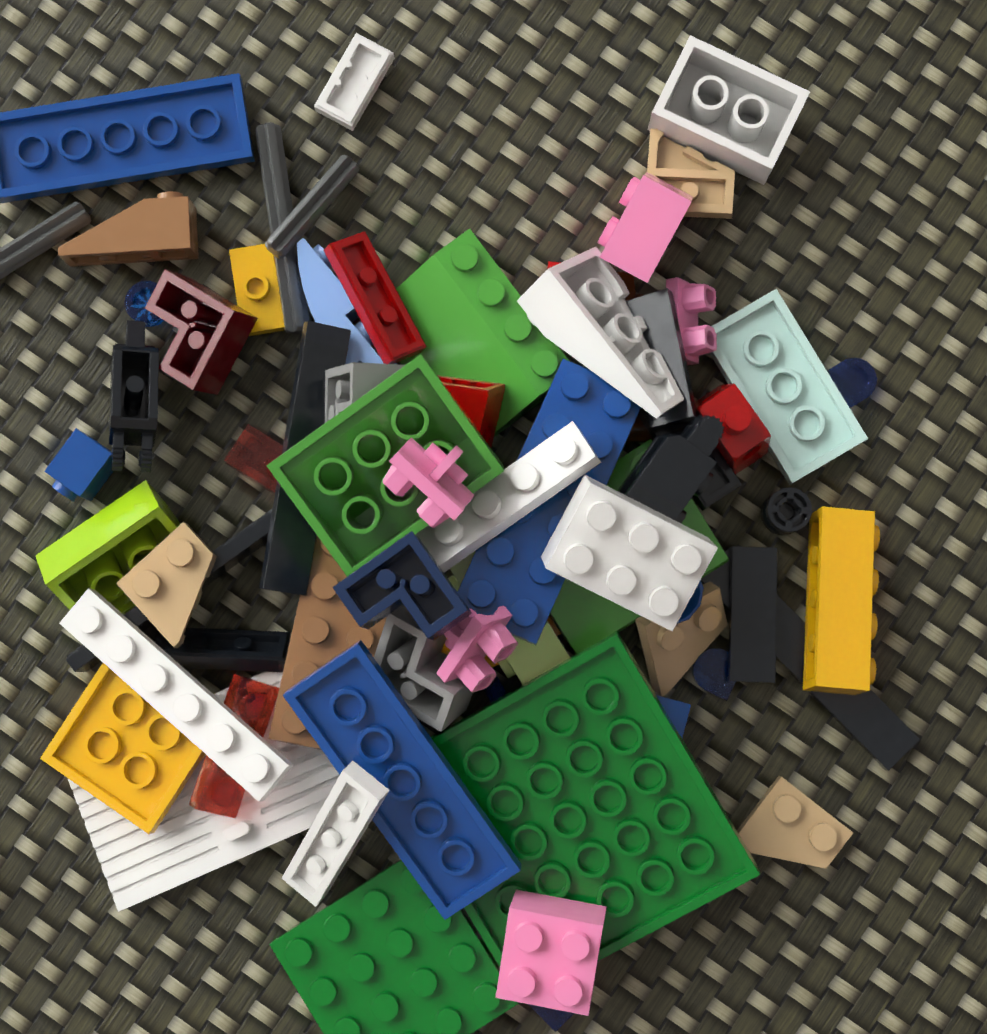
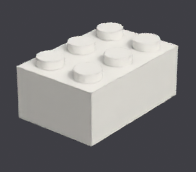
[647,35,810,185]
[541,474,718,632]

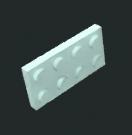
[710,289,868,485]

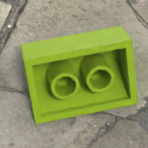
[35,480,180,615]

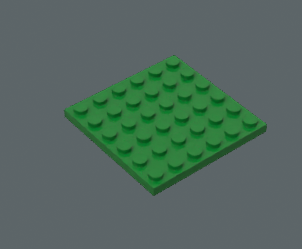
[431,631,760,967]

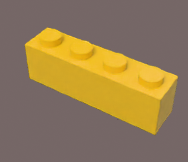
[803,506,880,695]

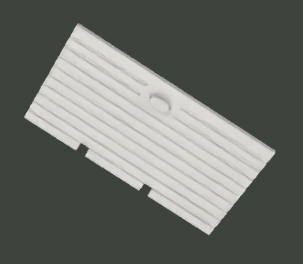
[68,672,340,912]

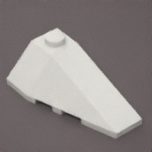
[517,247,684,419]

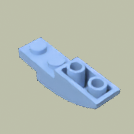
[297,238,397,364]

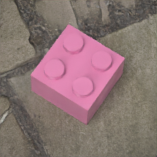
[597,172,693,283]
[495,889,607,1016]

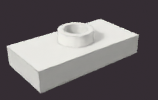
[314,33,395,131]

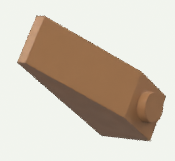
[58,191,199,267]

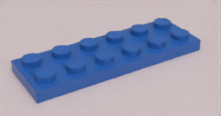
[0,73,255,204]
[458,359,641,646]
[283,640,521,920]

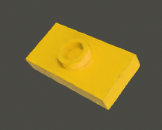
[229,244,285,336]

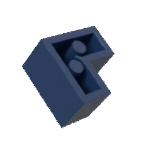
[332,531,472,641]

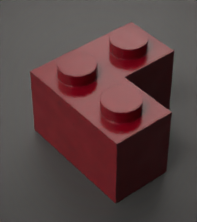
[145,269,258,395]

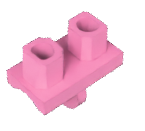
[666,277,717,365]
[383,437,475,528]
[436,605,518,693]

